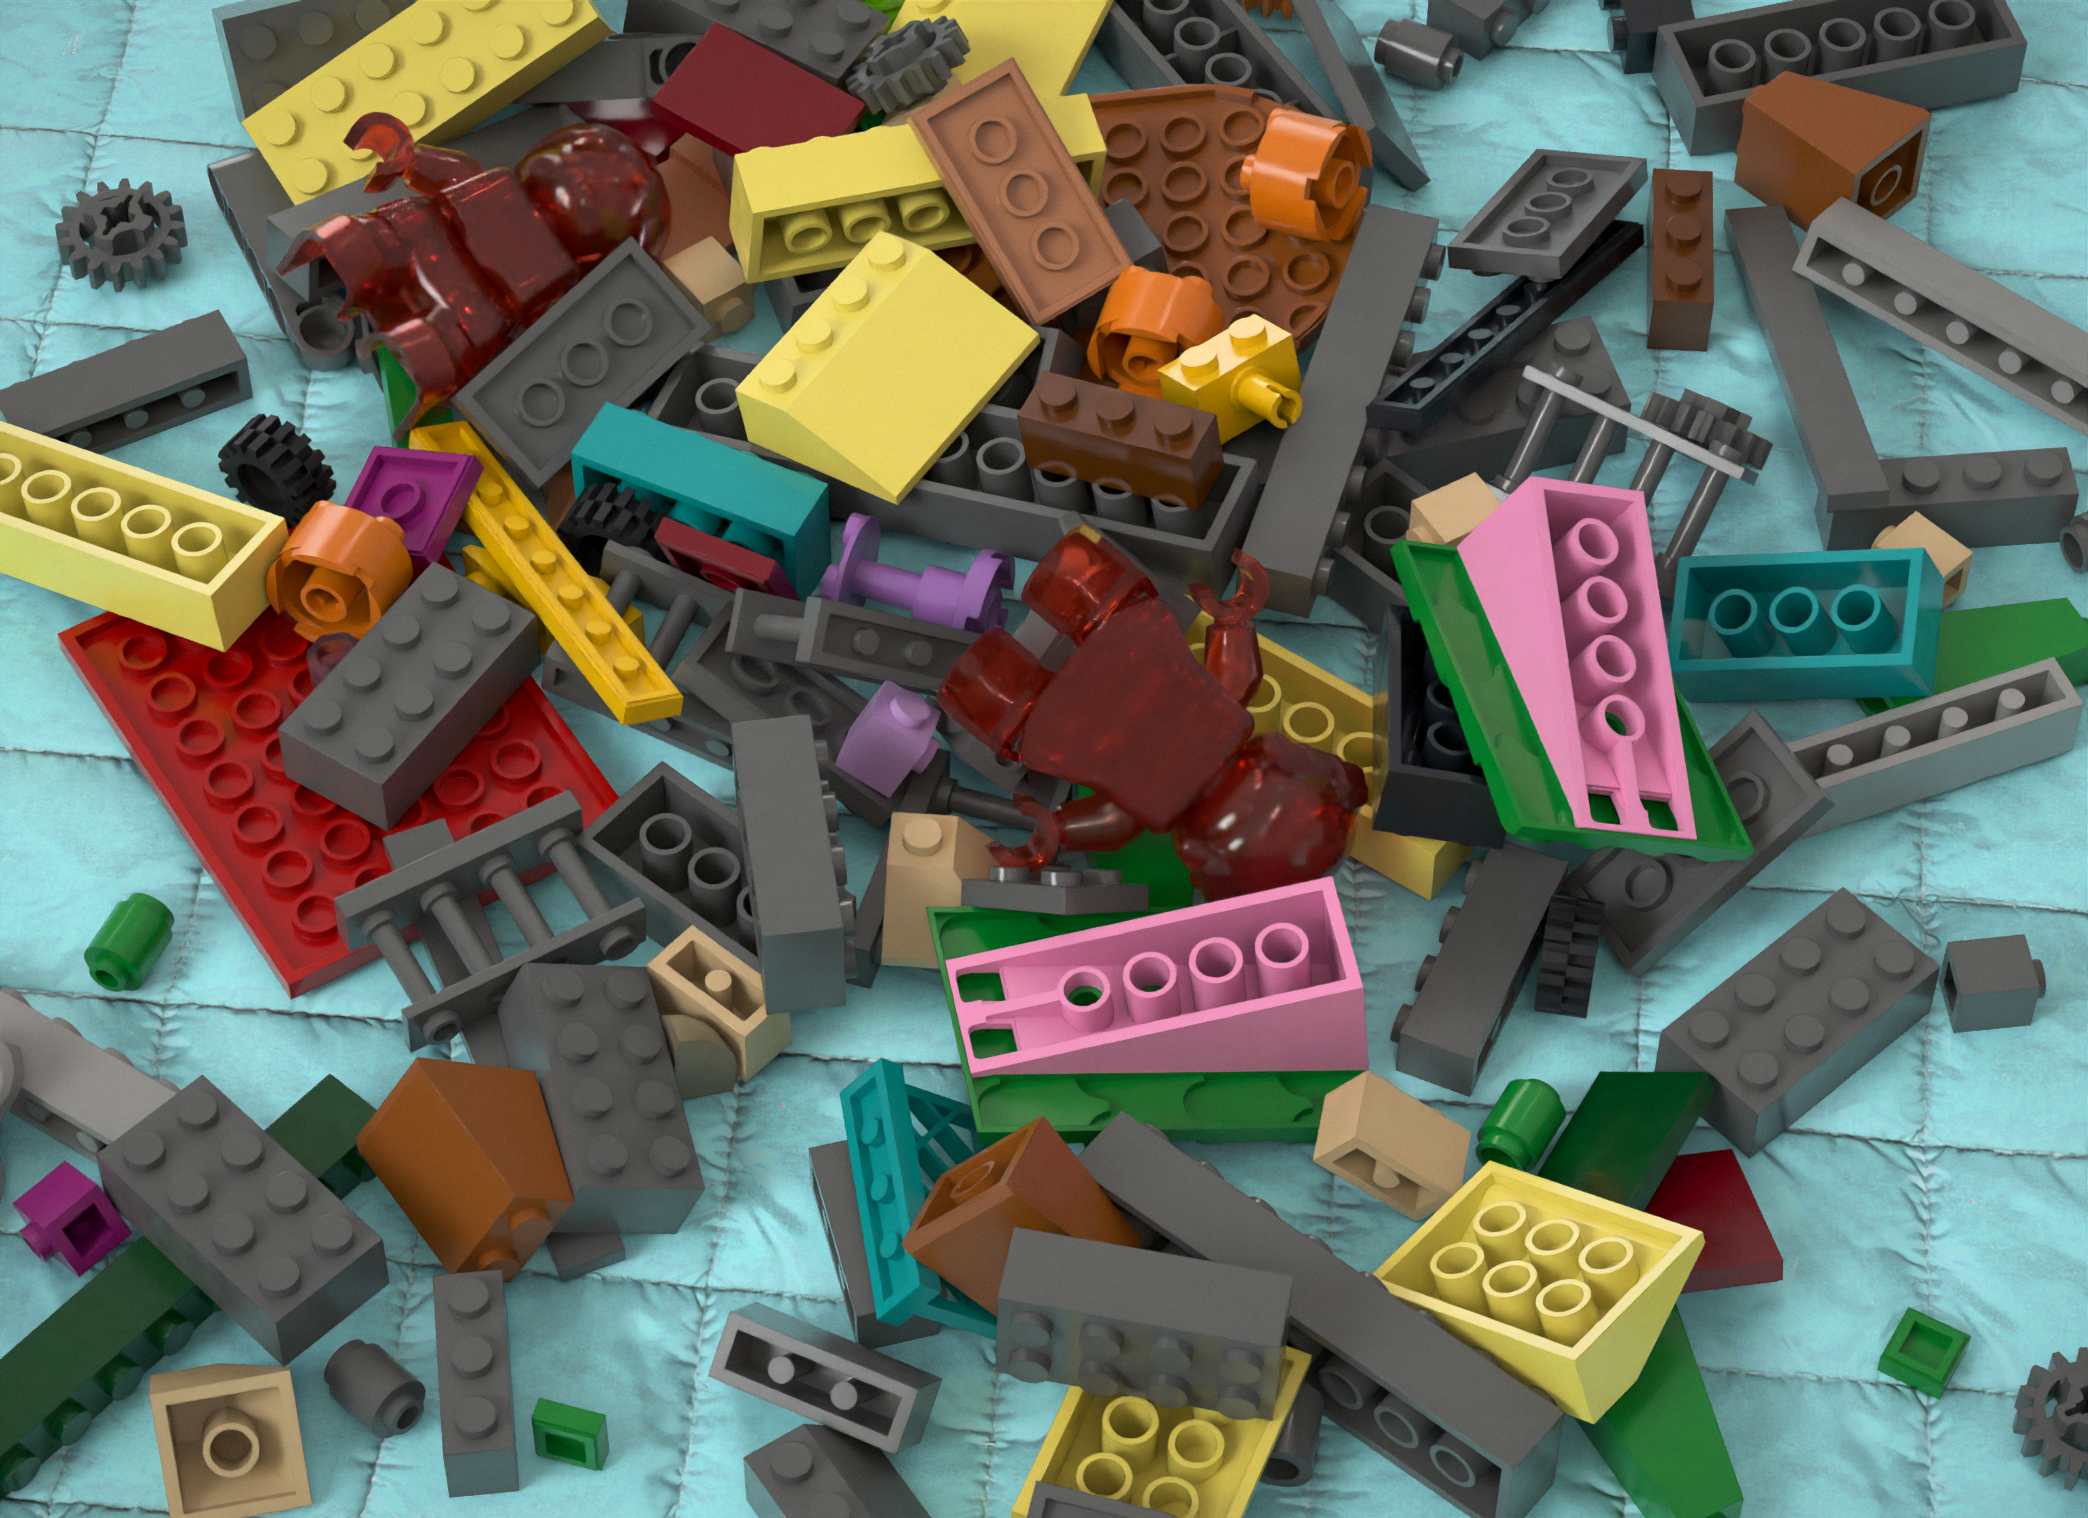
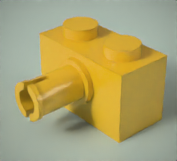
[1157,314,1303,445]

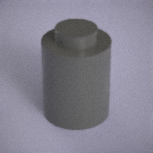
[1259,1378,1324,1487]

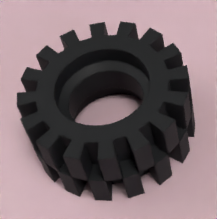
[218,414,336,529]
[556,482,670,578]
[1534,893,1604,1019]

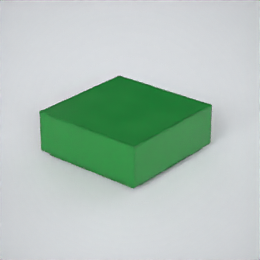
[1877,1307,1971,1400]
[531,1398,610,1471]

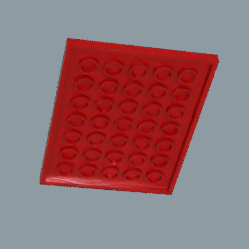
[57,505,619,1000]

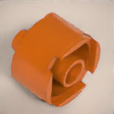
[1240,108,1372,243]
[1087,266,1225,401]
[265,500,413,651]

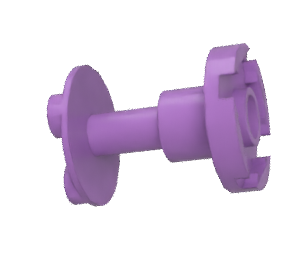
[820,512,1015,638]

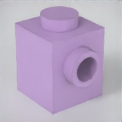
[835,680,941,798]

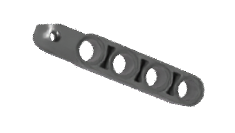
[510,32,704,104]
[207,148,356,372]

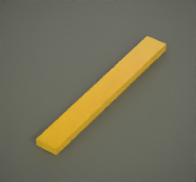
[409,421,684,726]

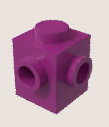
[12,1161,132,1277]

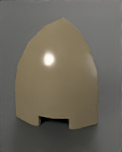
[659,1015,737,1100]

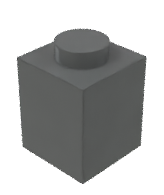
[1939,934,2046,1033]

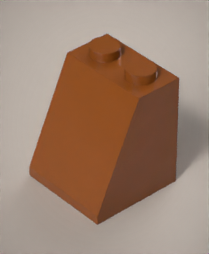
[1734,71,1932,233]
[355,1057,575,1283]
[901,1115,1143,1317]

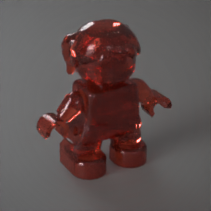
[276,112,673,443]
[936,525,1369,903]

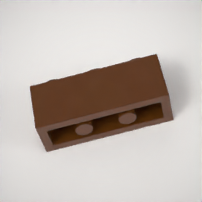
[1647,168,1714,352]
[1017,371,1225,510]

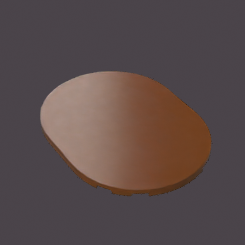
[932,84,1365,389]

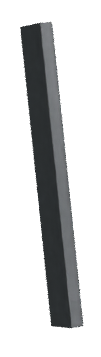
[1366,219,1645,434]

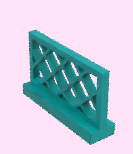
[839,1058,997,1340]

